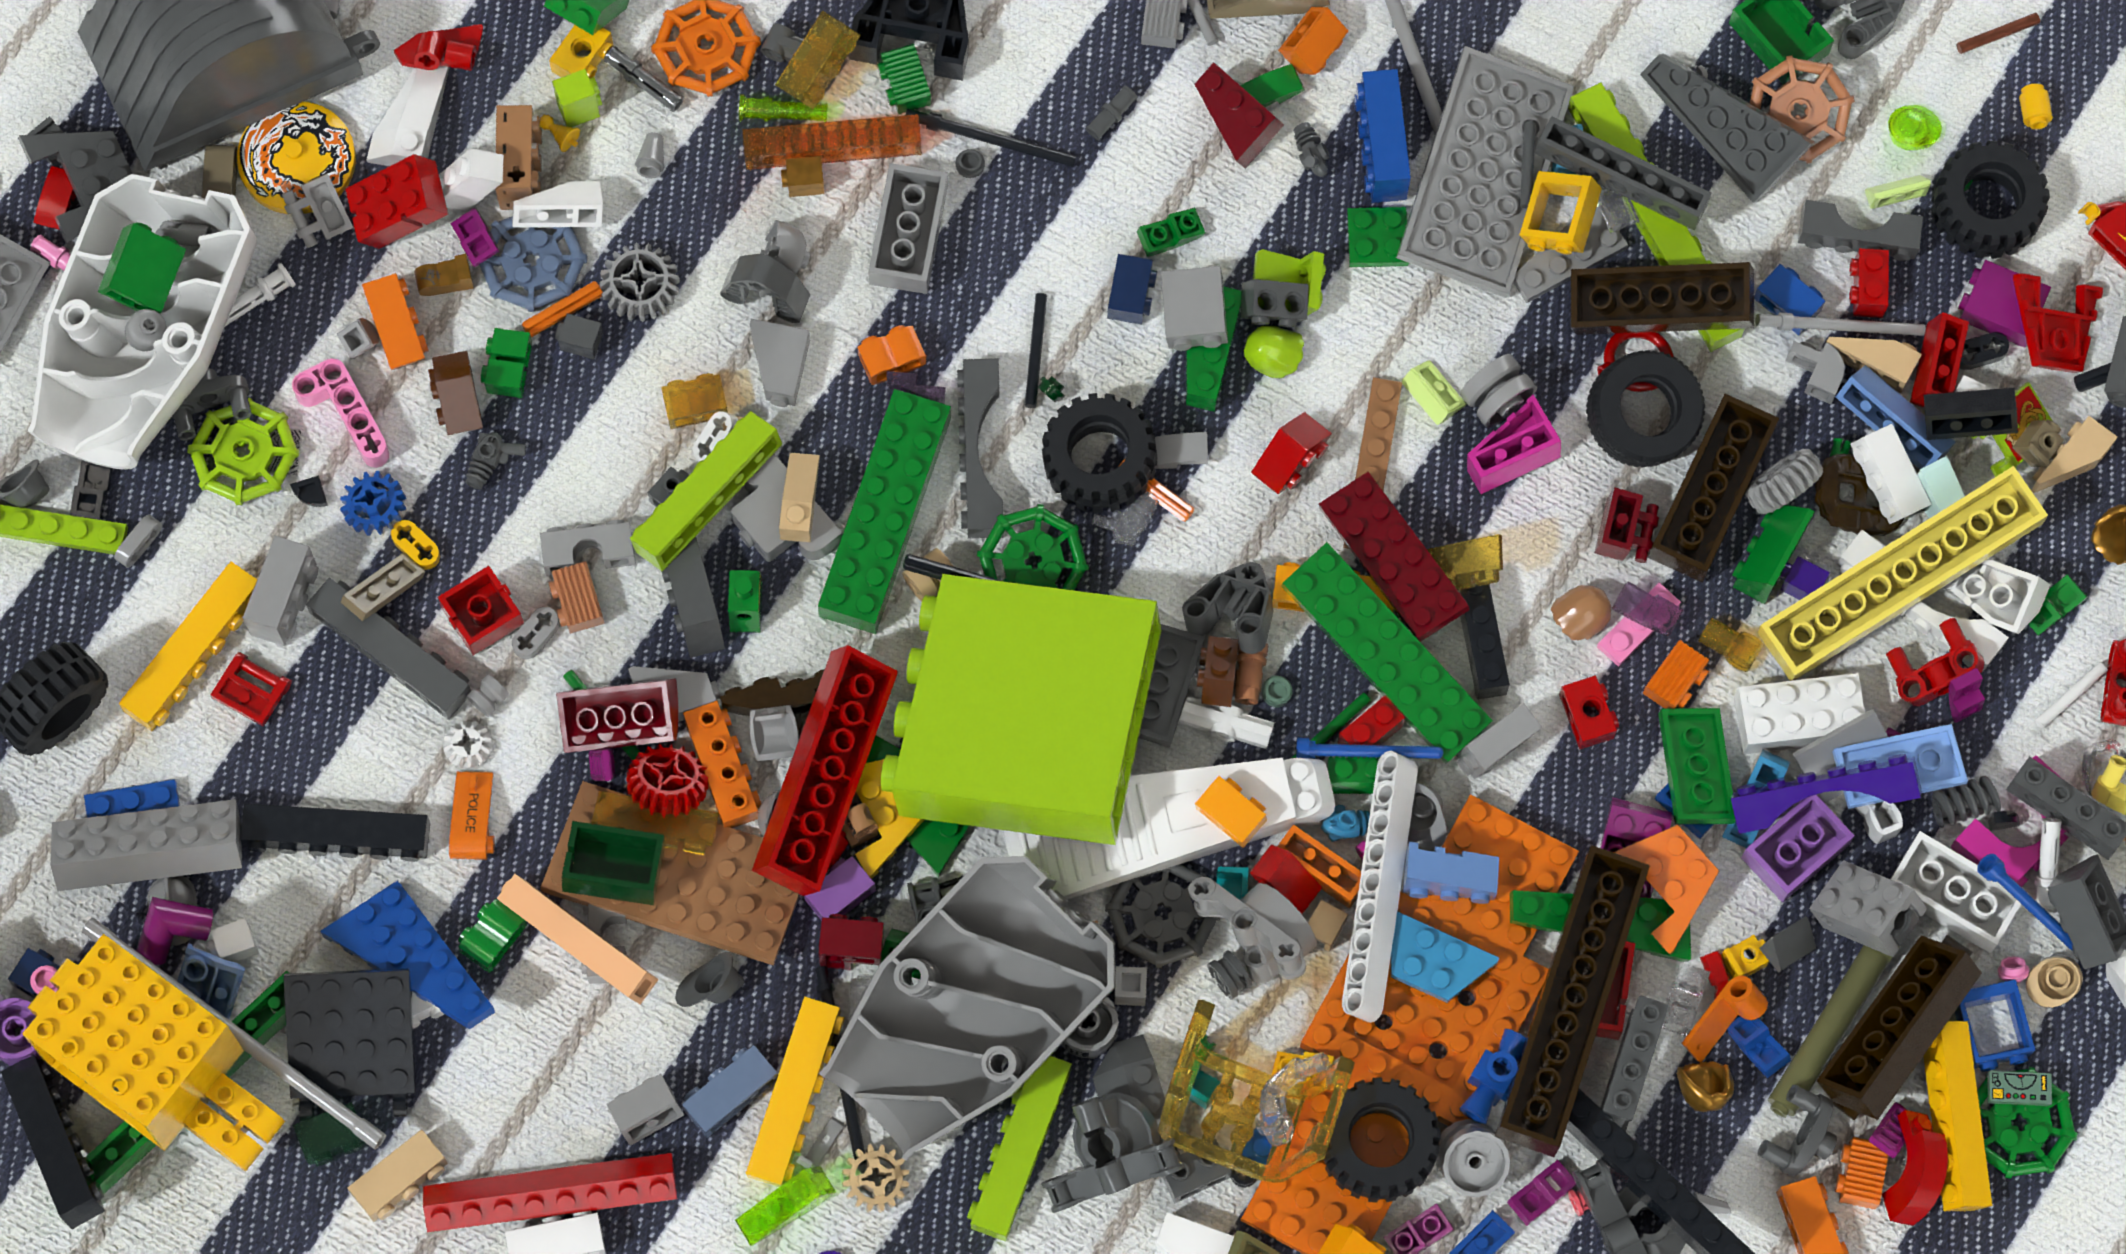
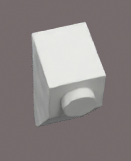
[512,181,603,227]

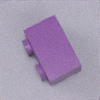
[804,856,876,921]

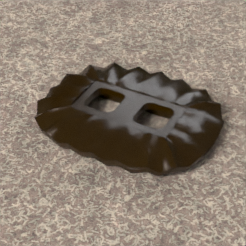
[1815,454,1904,536]

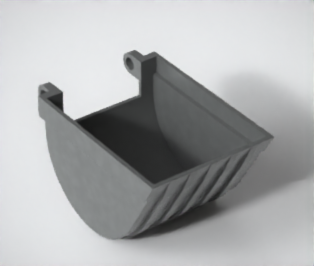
[77,0,380,172]

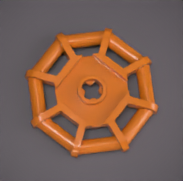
[651,0,761,97]

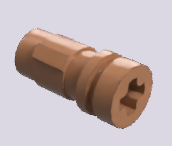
[1234,643,1269,705]

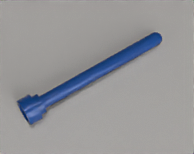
[1296,737,1444,759]
[1977,854,2073,951]

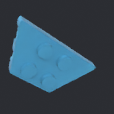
[1390,911,1499,1003]

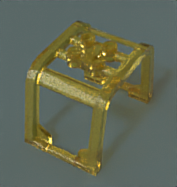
[1158,1000,1355,1183]

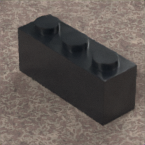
[1924,388,2018,440]

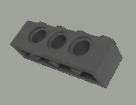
[2006,756,2126,860]

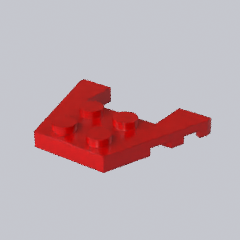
[2013,273,2103,373]

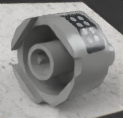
[1061,997,1118,1059]

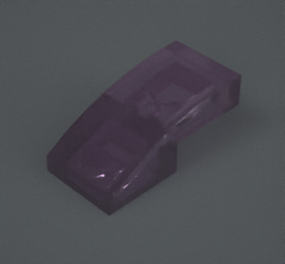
[887,371,946,404]
[1612,581,1683,636]

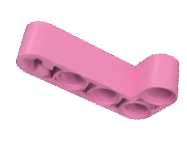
[292,358,389,468]

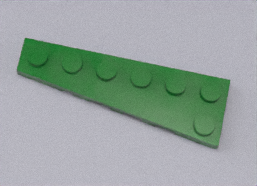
[1510,890,1691,962]

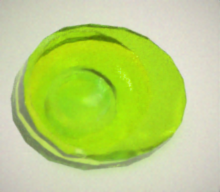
[1888,105,1942,151]

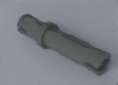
[604,46,684,112]

